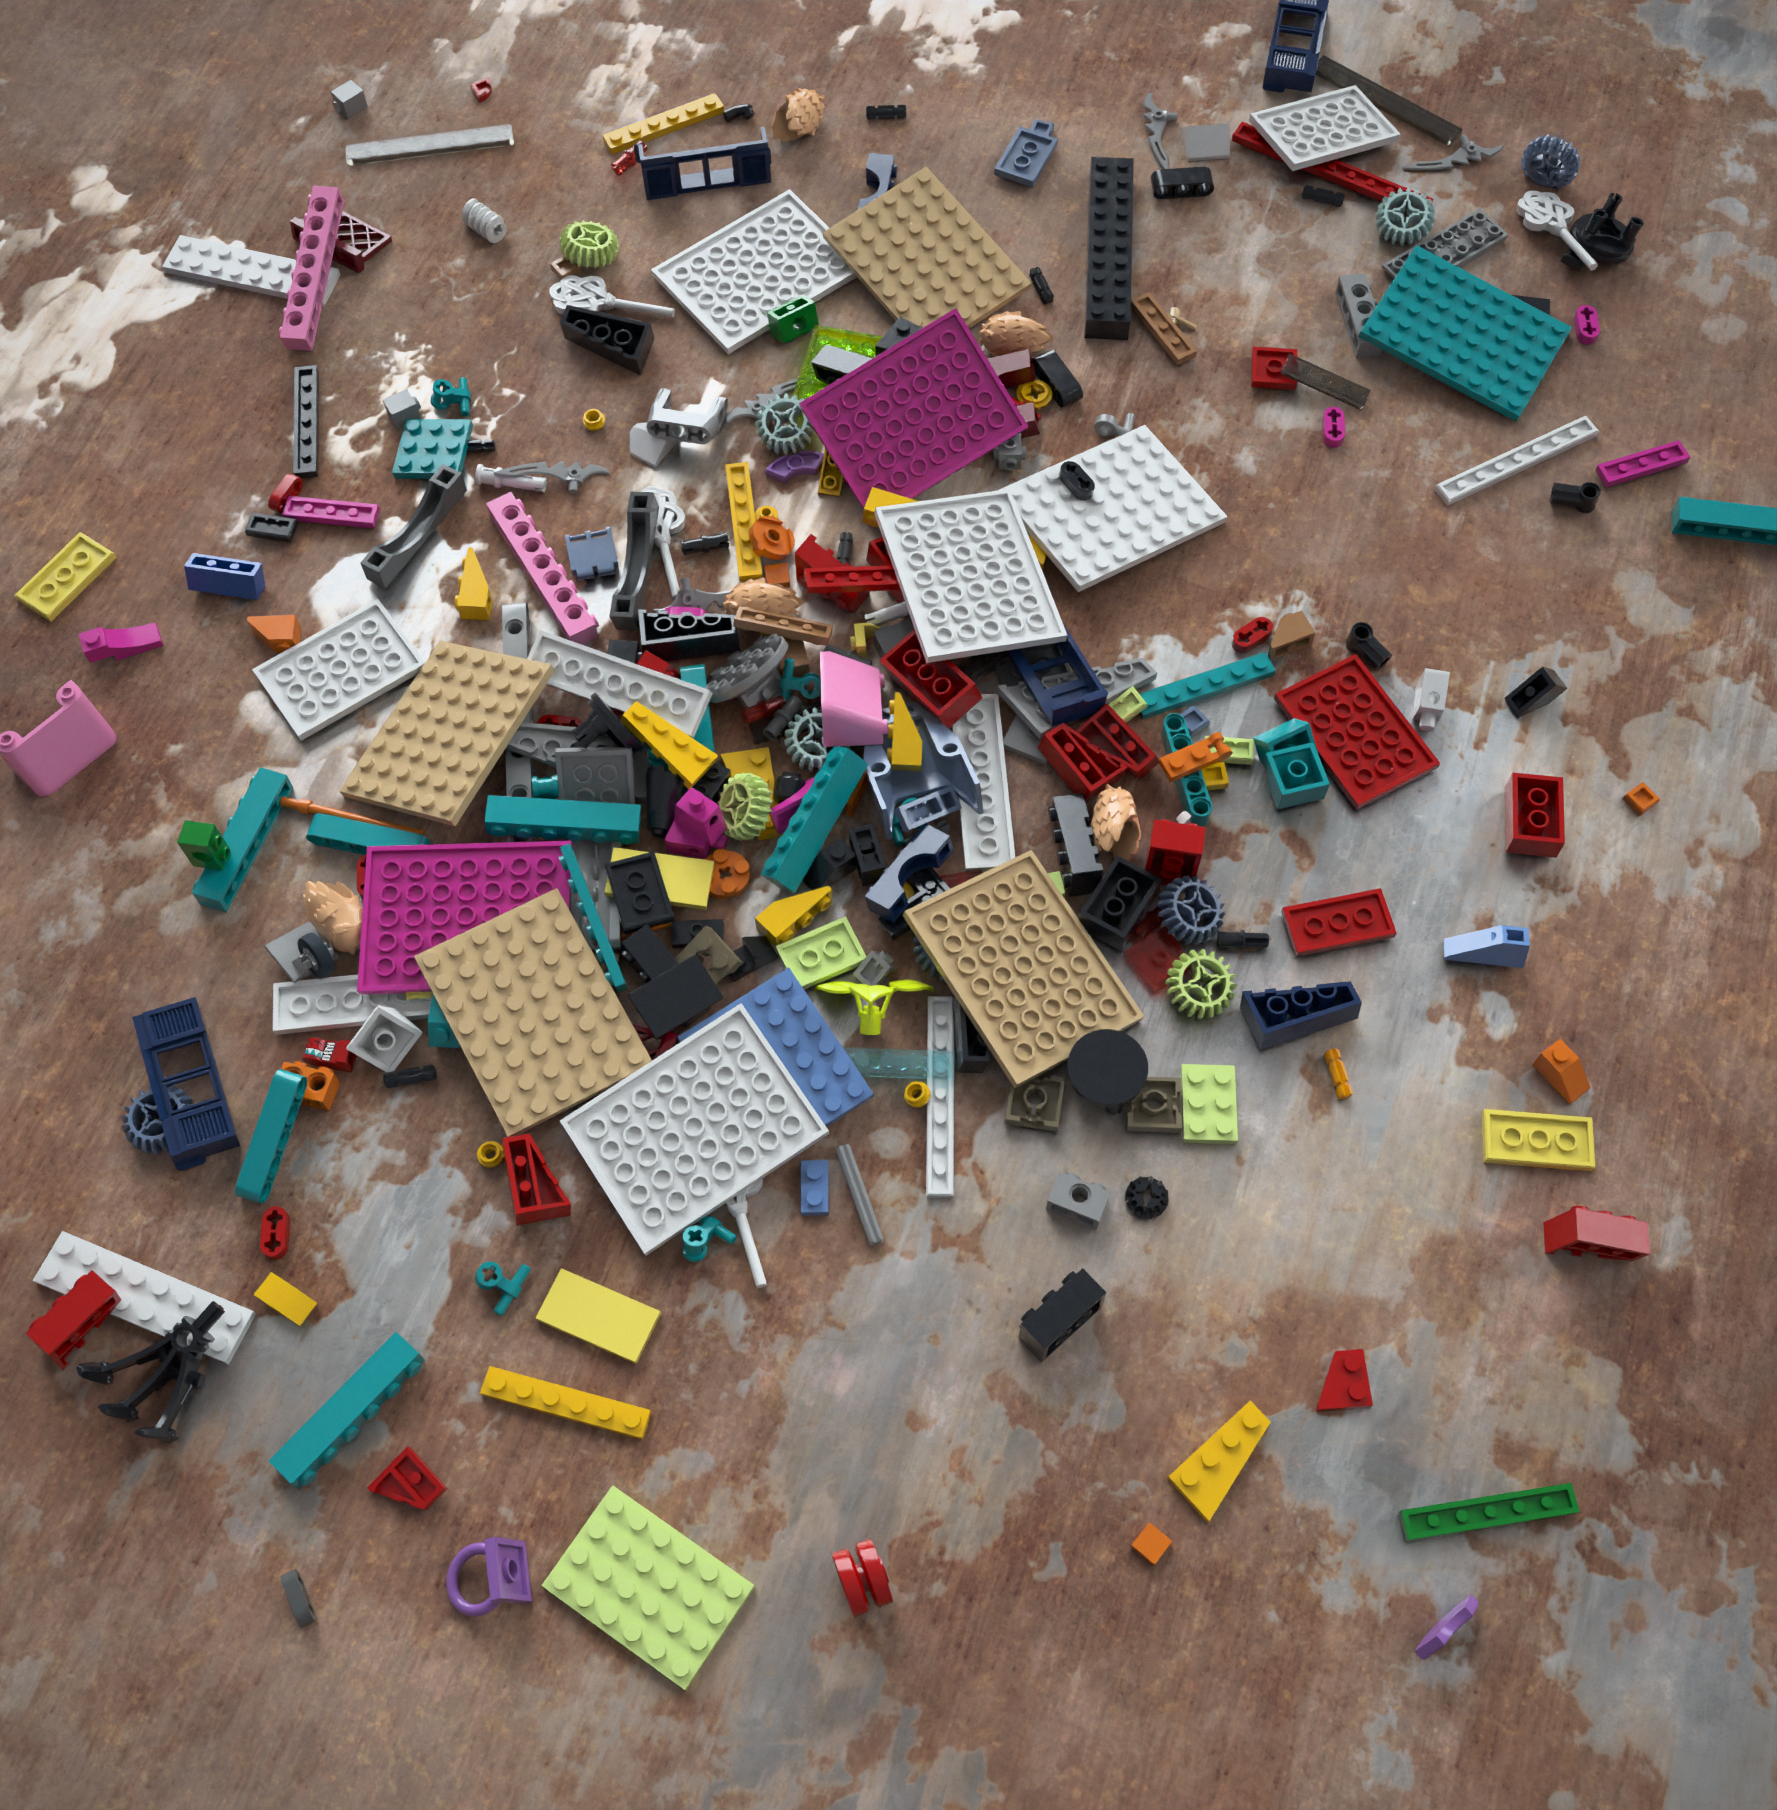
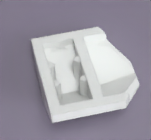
[630,422,678,468]

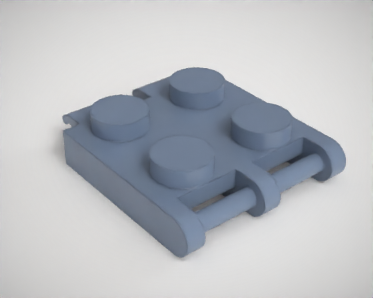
[564,526,619,581]

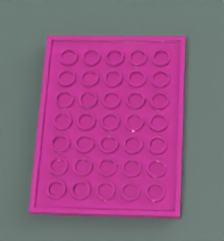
[799,308,1029,510]
[357,841,573,995]

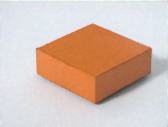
[764,563,790,587]
[1623,782,1661,816]
[1130,1522,1173,1566]

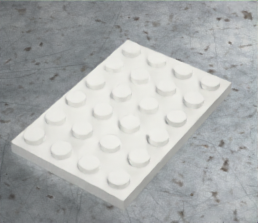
[1249,85,1401,171]
[252,599,425,741]

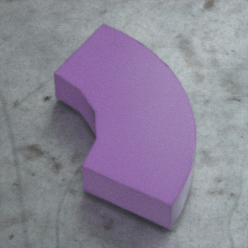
[765,451,824,484]
[1415,1594,1479,1660]

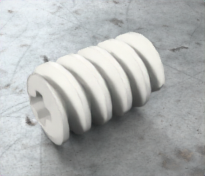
[461,198,507,243]

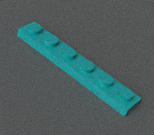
[1139,652,1276,720]
[559,843,628,993]

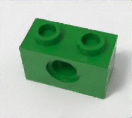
[766,295,819,343]
[177,820,230,870]

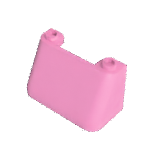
[820,651,888,747]
[0,680,117,797]

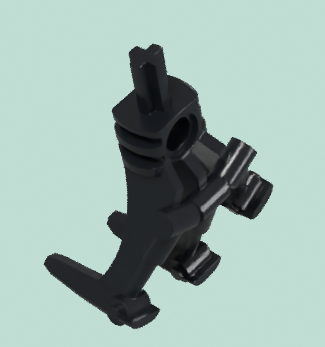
[76,1301,225,1444]

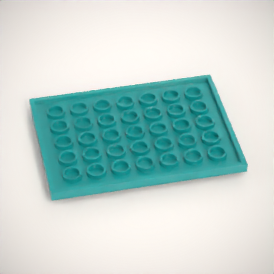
[1358,245,1572,422]

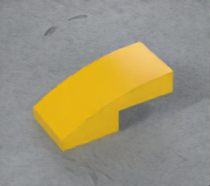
[254,1272,317,1327]

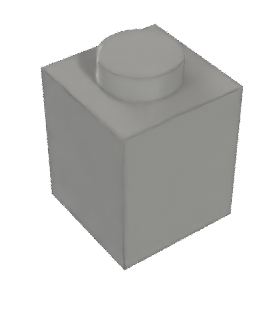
[331,80,368,119]
[382,389,421,429]

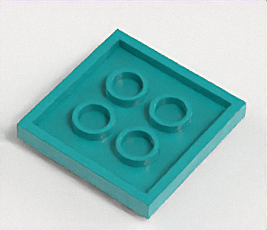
[392,419,473,479]

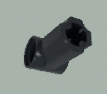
[1550,482,1601,513]
[1346,622,1392,670]

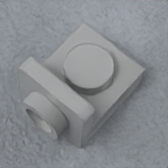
[853,950,897,986]

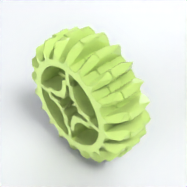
[560,220,619,269]
[717,773,773,841]
[1165,949,1237,1019]

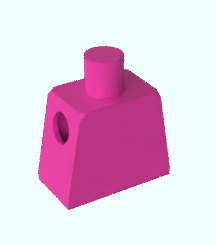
[674,788,727,846]
[664,821,729,859]

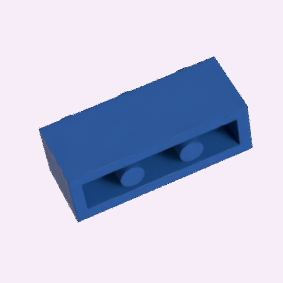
[184,553,265,600]

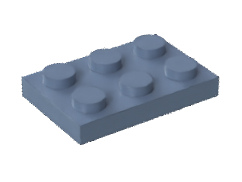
[994,126,1058,188]

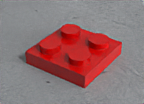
[1251,346,1297,390]

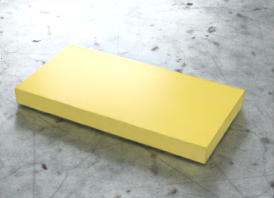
[14,532,116,622]
[604,847,714,910]
[1482,1109,1596,1172]
[536,1268,661,1364]

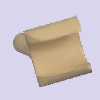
[1168,307,1197,331]

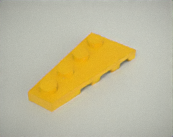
[621,701,718,789]

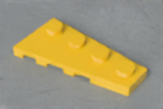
[720,747,783,840]
[1167,1400,1270,1523]

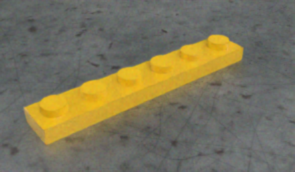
[602,93,724,155]
[725,462,763,582]
[480,1366,652,1440]

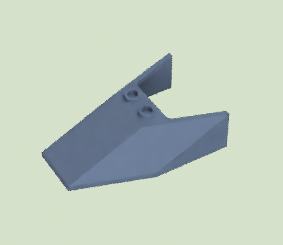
[863,700,984,840]

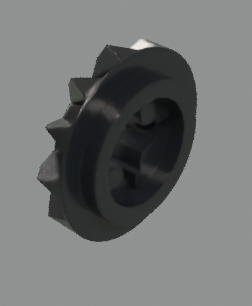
[1125,1176,1169,1219]

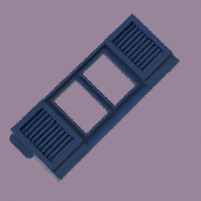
[1262,0,1329,93]
[634,127,772,200]
[1005,622,1108,726]
[132,997,240,1171]

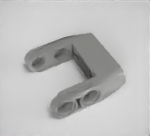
[646,388,728,445]

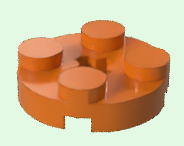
[749,516,795,561]
[705,849,751,900]

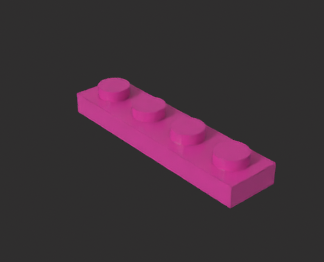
[1595,440,1690,488]
[282,496,380,529]

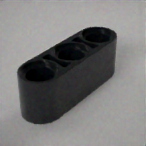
[1150,167,1214,199]
[1032,350,1083,408]

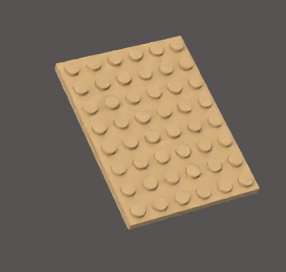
[823,166,1032,329]
[339,641,555,826]
[903,850,1145,1088]
[414,888,652,1137]

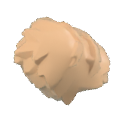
[771,88,825,143]
[979,311,1053,357]
[722,578,804,616]
[1090,784,1141,862]
[303,881,363,955]

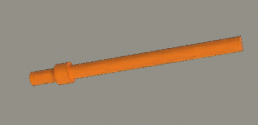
[280,796,424,836]

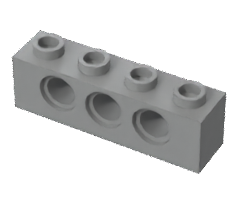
[1335,273,1383,358]

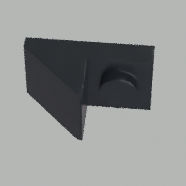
[729,936,778,982]

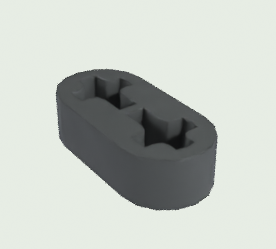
[281,1569,317,1628]

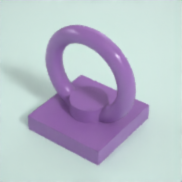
[446,1537,532,1617]

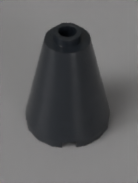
[646,766,689,838]

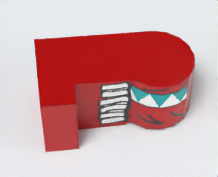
[302,1038,357,1073]

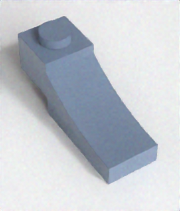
[894,786,962,833]

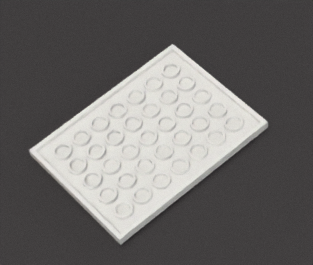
[651,189,857,354]
[998,425,1228,592]
[874,489,1067,663]
[560,1003,830,1256]

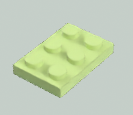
[776,916,867,990]
[1181,1064,1238,1144]

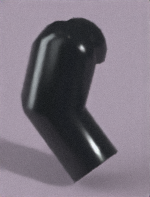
[723,104,755,122]

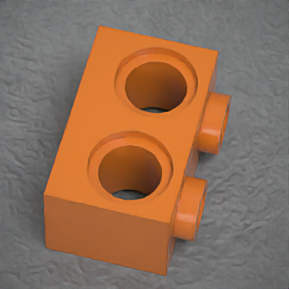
[281,1061,340,1111]

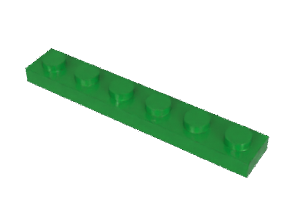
[1399,1483,1580,1542]

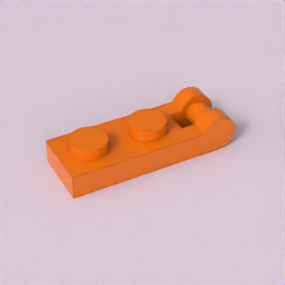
[1159,732,1233,783]

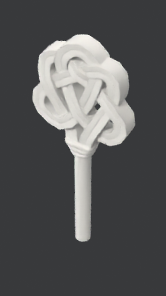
[1516,191,1598,271]
[550,275,675,318]
[641,486,686,600]
[725,1178,767,1288]

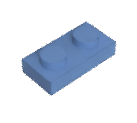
[801,1160,829,1216]

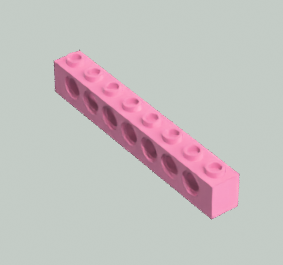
[279,186,345,351]
[486,492,599,645]

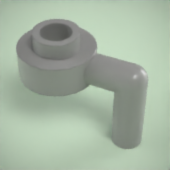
[1094,413,1135,437]

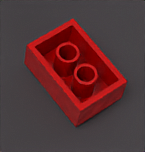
[1505,772,1565,858]
[1144,819,1206,885]

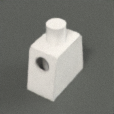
[1413,668,1450,731]

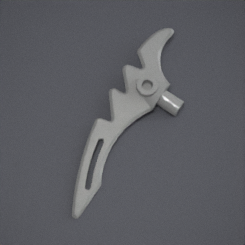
[1143,93,1177,169]
[1402,135,1503,170]
[726,375,816,425]
[494,461,610,495]
[653,577,767,614]

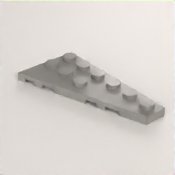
[997,658,1157,739]
[506,722,651,802]

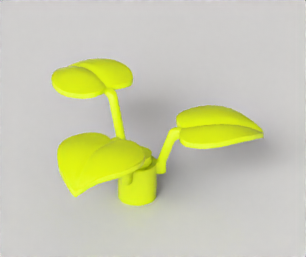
[815,979,934,1035]

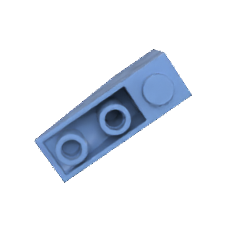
[1443,925,1530,968]

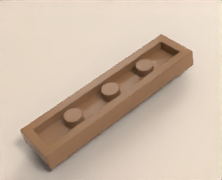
[1131,292,1197,365]
[733,606,833,646]

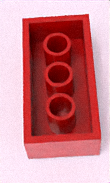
[880,629,983,729]

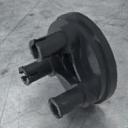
[1570,193,1644,263]
[572,692,645,756]
[1067,1029,1148,1115]

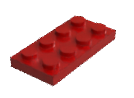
[1281,888,1397,957]

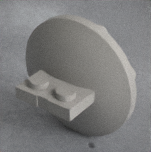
[705,634,788,719]

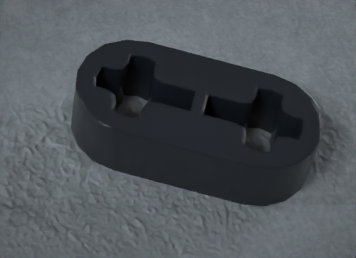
[1059,461,1095,500]

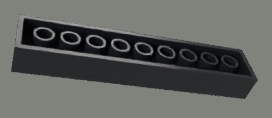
[1084,157,1134,340]

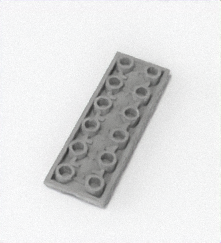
[1382,208,1509,278]
[571,840,622,951]

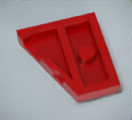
[1316,1349,1373,1412]
[367,1447,448,1510]

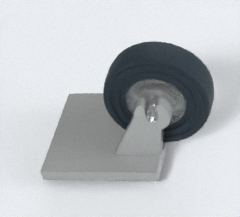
[265,922,339,983]

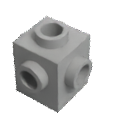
[994,433,1026,470]

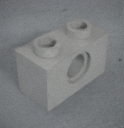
[1046,1172,1111,1230]

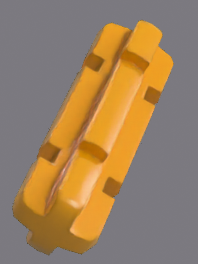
[1324,1048,1353,1100]

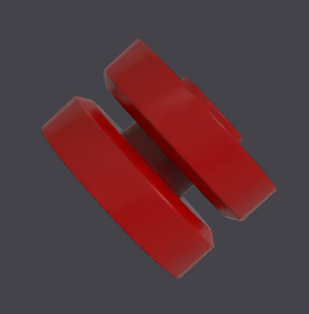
[831,1538,893,1618]

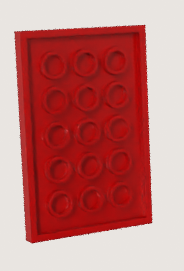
[1274,654,1440,810]

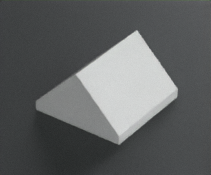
[1182,124,1230,161]
[346,1005,422,1072]

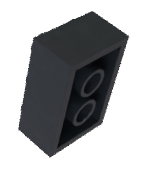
[1078,855,1162,951]
[1018,1268,1107,1363]

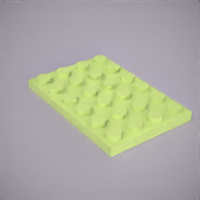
[541,1485,755,1691]

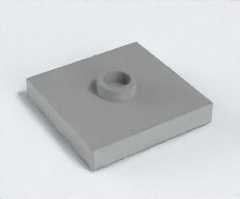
[1003,715,1048,765]

